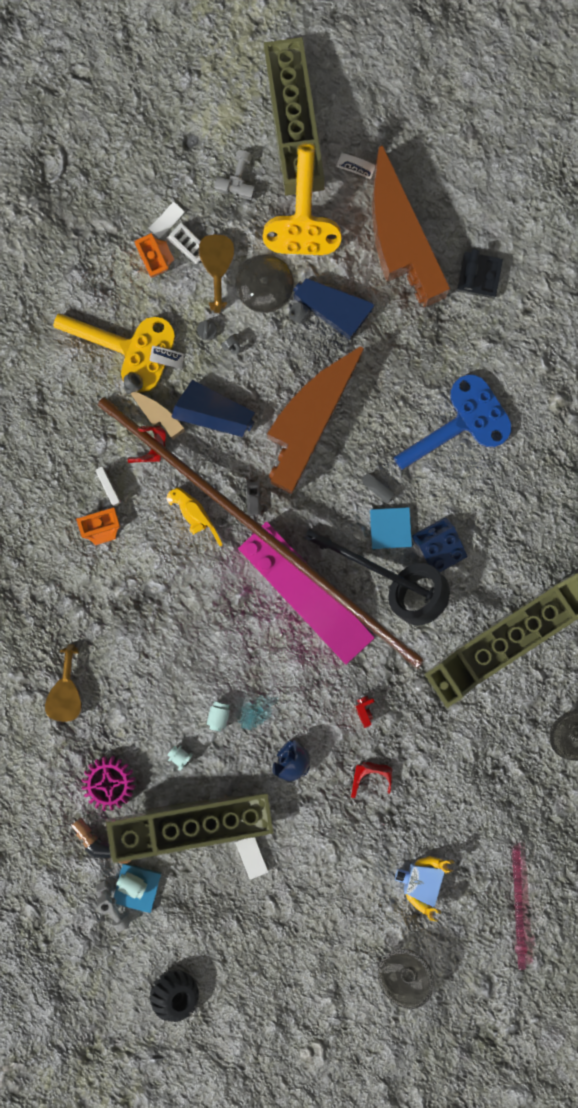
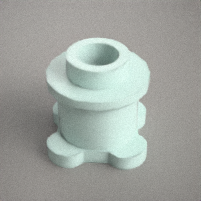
[167,745,193,771]

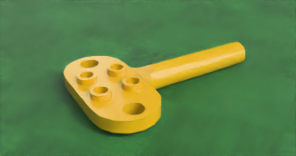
[263,143,341,255]
[54,313,175,393]

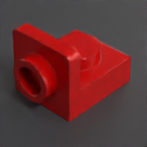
[354,696,375,728]

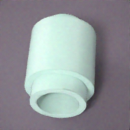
[207,701,230,732]
[116,872,148,899]

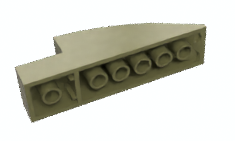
[263,37,325,196]
[105,793,274,863]

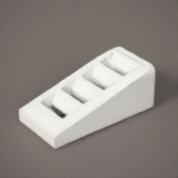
[167,222,201,265]

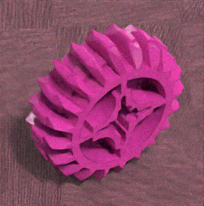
[82,756,136,811]

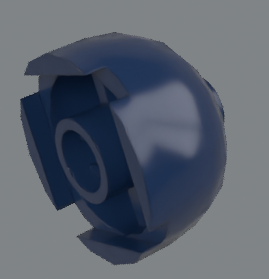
[272,740,310,781]

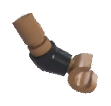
[71,818,131,864]

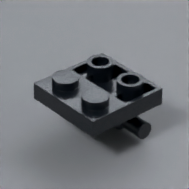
[456,249,503,299]

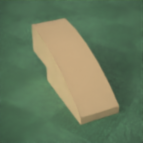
[131,392,185,439]

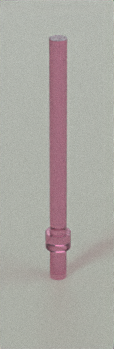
[512,847,527,970]

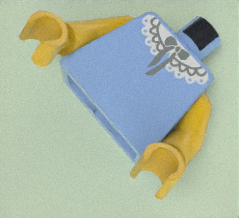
[395,856,454,921]

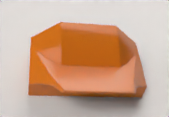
[134,233,174,278]
[76,508,120,545]

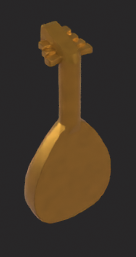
[199,234,234,313]
[45,644,82,722]

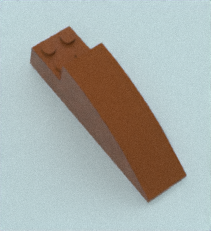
[372,145,450,308]
[267,346,364,494]

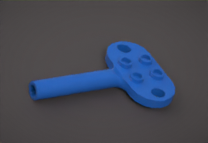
[394,375,511,470]

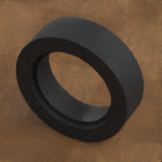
[388,563,450,626]

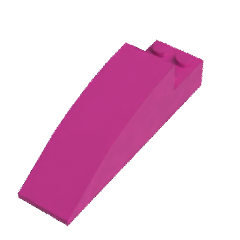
[238,522,374,665]

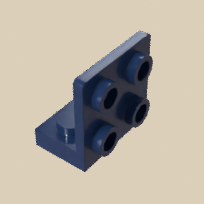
[412,517,467,572]

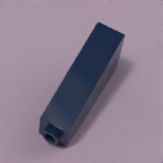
[293,278,375,340]
[171,380,255,437]

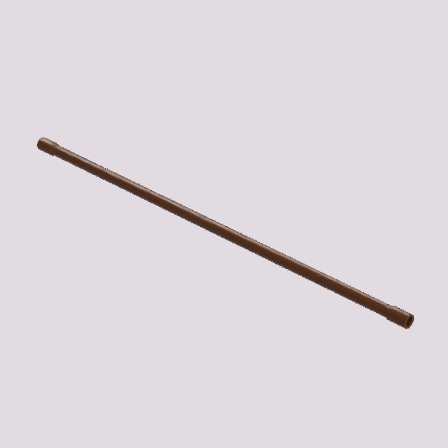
[98,397,425,669]

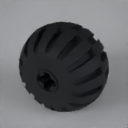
[150,970,199,1022]

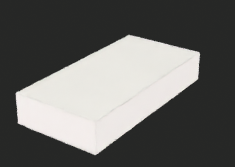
[96,467,122,506]
[235,837,268,879]

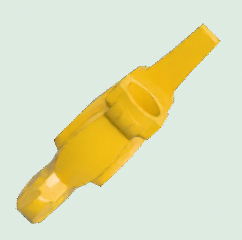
[167,487,223,546]

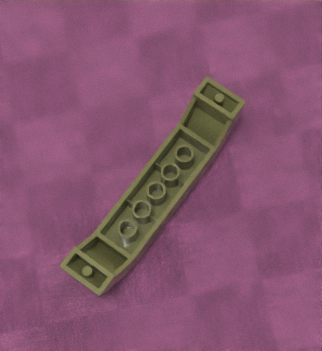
[424,572,578,708]

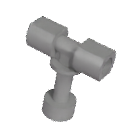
[214,150,255,200]
[96,880,130,932]

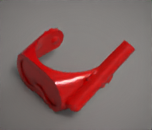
[128,426,166,463]
[351,762,392,798]

